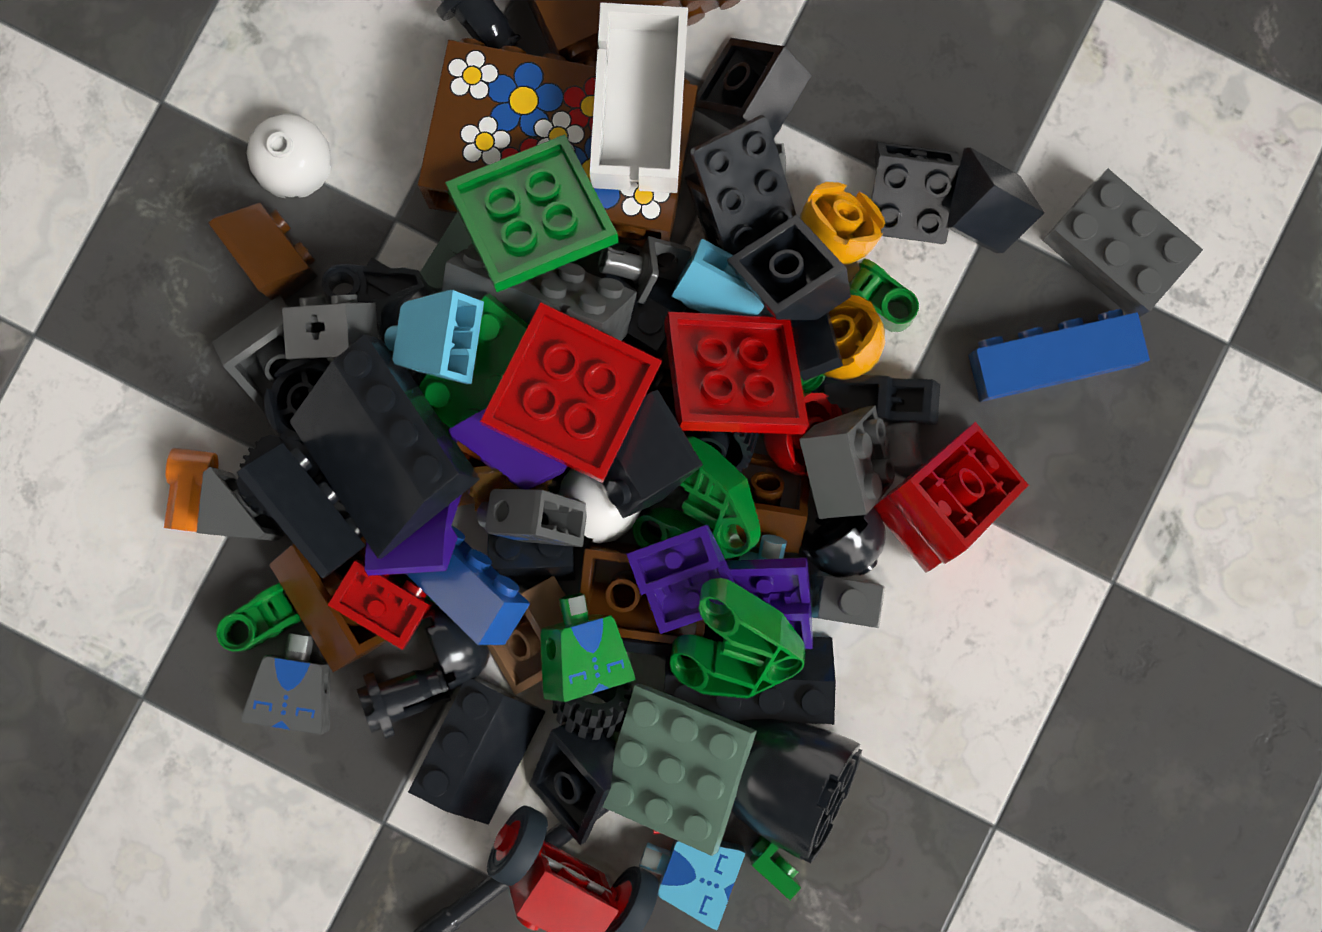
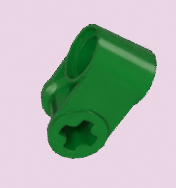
[849,258,919,332]
[216,583,302,651]

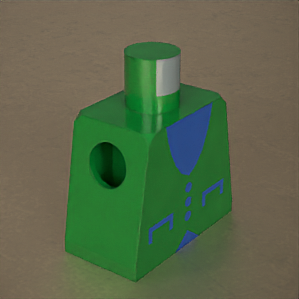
[540,593,636,702]

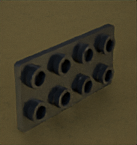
[685,115,797,255]

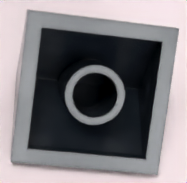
[946,147,1045,253]

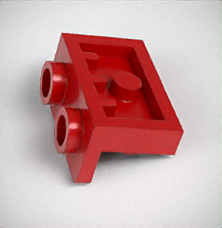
[328,560,434,650]

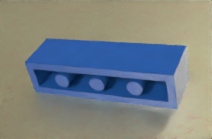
[968,309,1150,402]
[405,526,530,645]

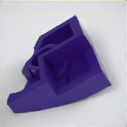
[448,408,567,490]

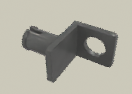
[598,236,692,304]

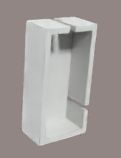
[590,3,688,193]

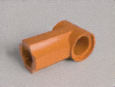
[164,448,219,532]

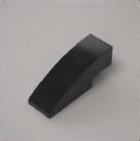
[811,375,941,425]

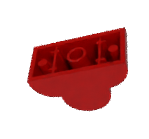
[873,422,1029,573]

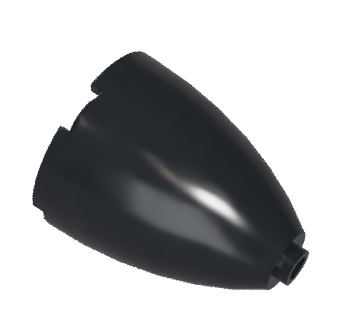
[731,719,862,863]

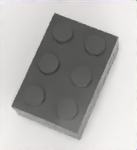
[1042,168,1203,317]

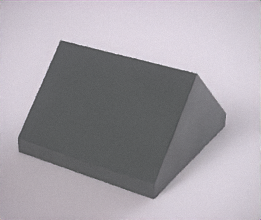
[196,467,284,541]

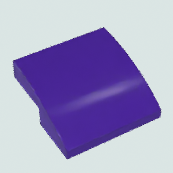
[365,495,462,576]
[627,525,735,634]
[725,558,813,649]

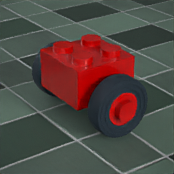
[487,805,659,932]

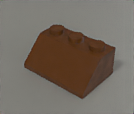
[269,537,392,672]
[580,539,706,644]

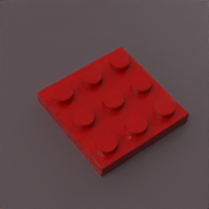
[480,302,662,483]
[664,312,809,434]

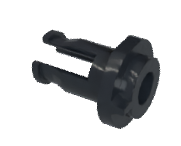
[436,0,521,49]
[356,662,451,739]

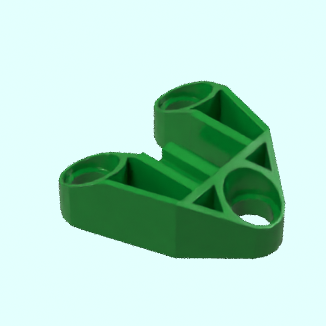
[633,435,761,559]
[670,578,805,699]

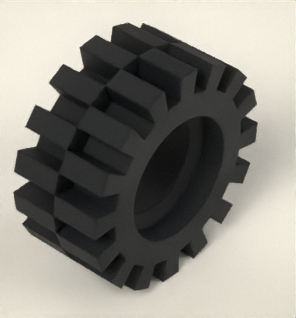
[552,682,633,740]

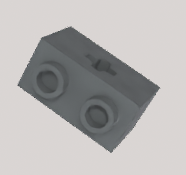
[282,295,378,359]

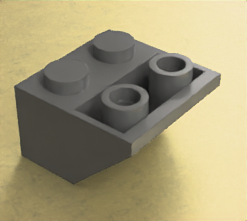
[799,405,895,519]

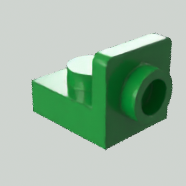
[749,836,801,901]

